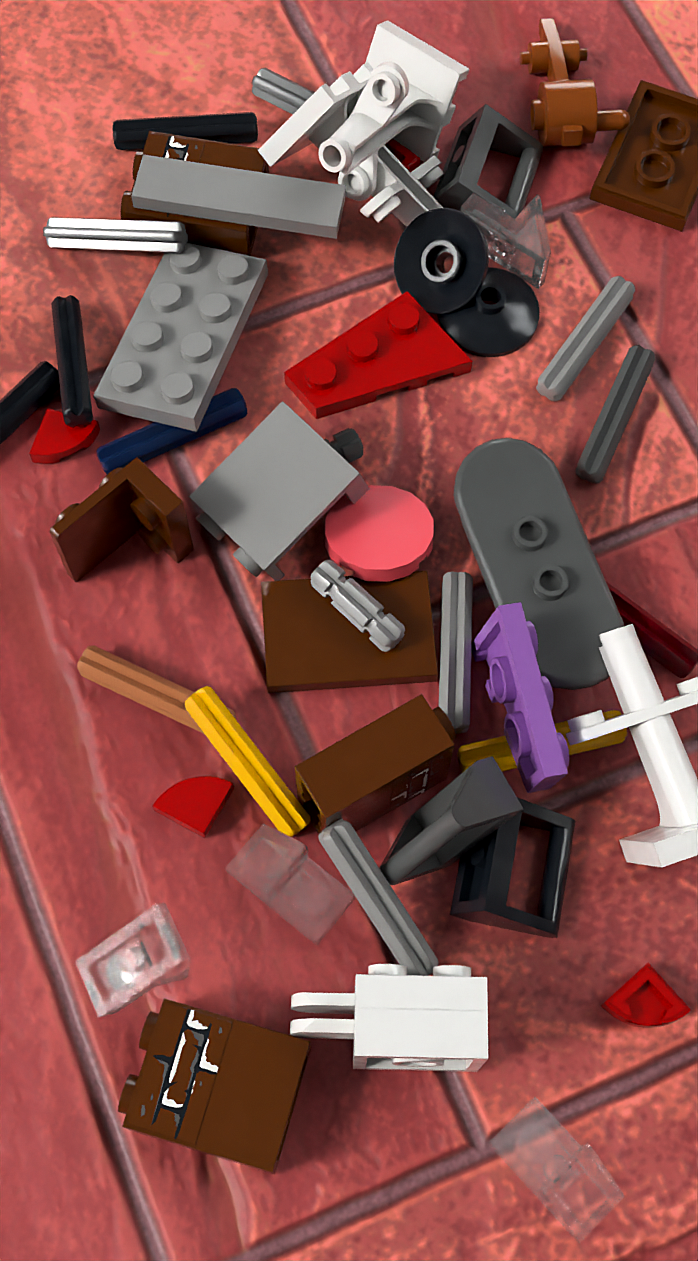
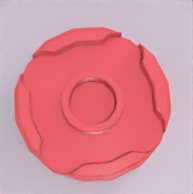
[324,485,434,582]

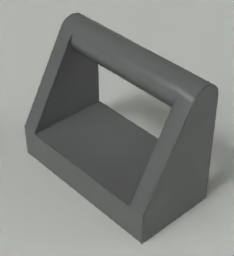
[433,104,544,230]
[379,756,523,885]

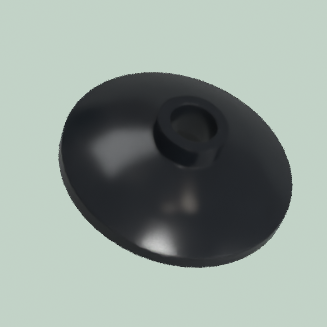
[394,208,489,314]
[437,267,540,357]

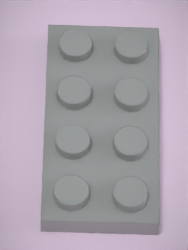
[94,243,268,432]

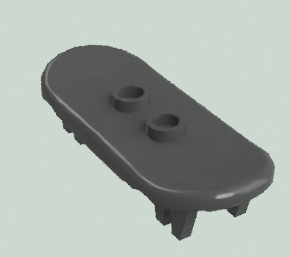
[453,438,625,690]

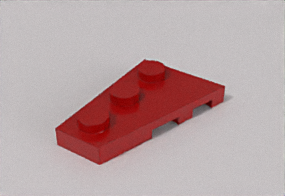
[284,291,473,419]

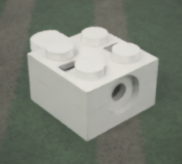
[290,964,488,1072]

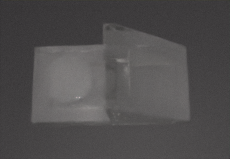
[460,193,551,290]
[225,823,355,945]
[75,902,191,1018]
[488,1097,625,1243]

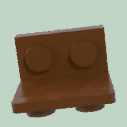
[49,457,194,582]

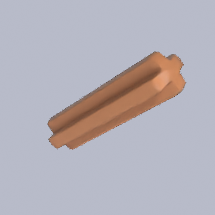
[77,645,236,734]

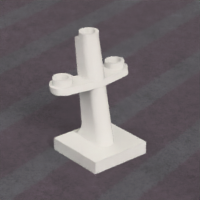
[318,20,470,201]
[258,62,444,226]
[566,624,698,867]

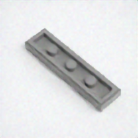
[131,154,346,239]

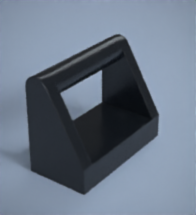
[450,797,576,938]

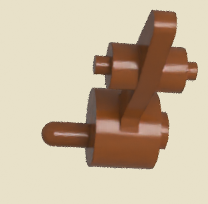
[520,18,630,147]

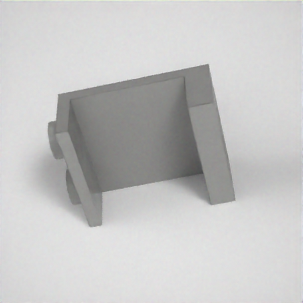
[189,401,369,581]

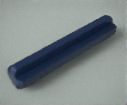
[96,388,248,474]

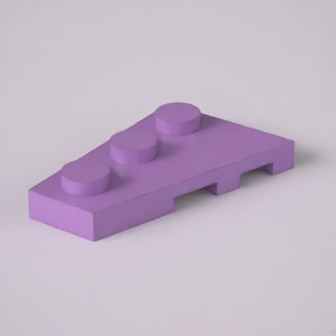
[471,602,569,793]

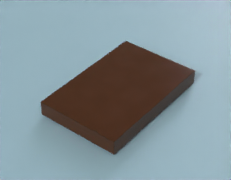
[589,80,698,232]
[261,571,438,693]

